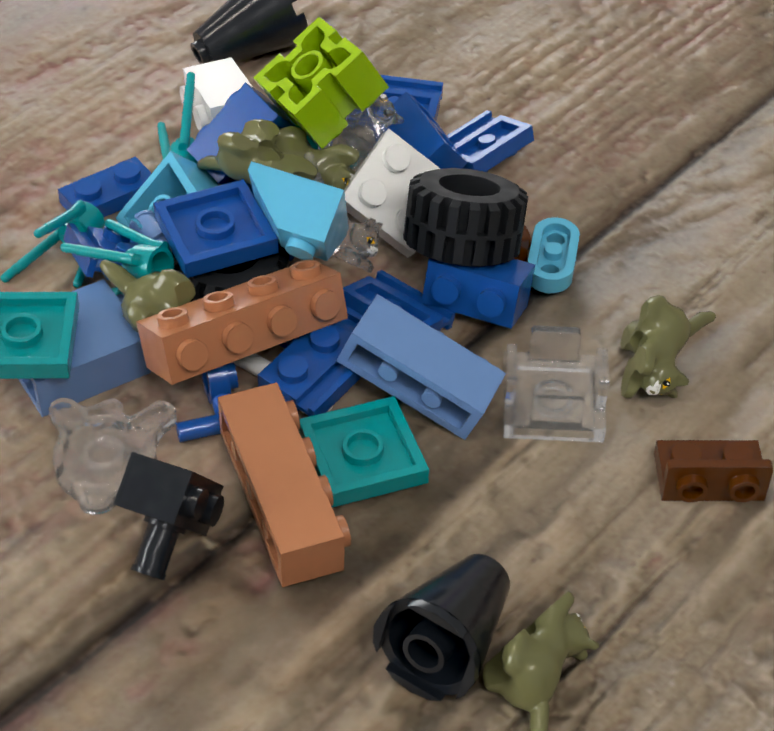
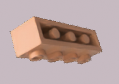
[136,259,348,385]
[218,382,351,588]

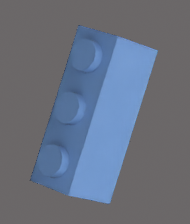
[336,294,506,440]

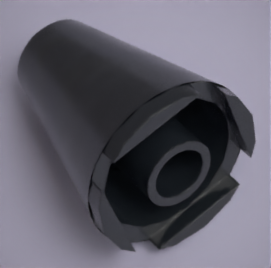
[190,0,308,64]
[373,554,510,701]

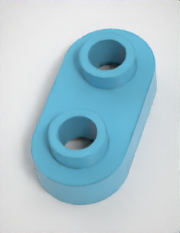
[528,217,580,294]

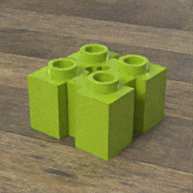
[253,17,389,149]

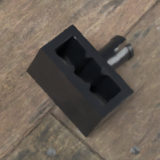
[113,452,224,580]

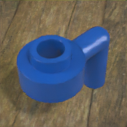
[176,362,238,443]

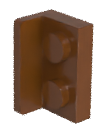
[654,440,773,502]

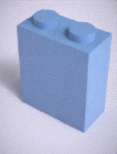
[18,279,151,417]

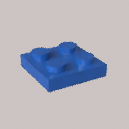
[153,179,279,278]

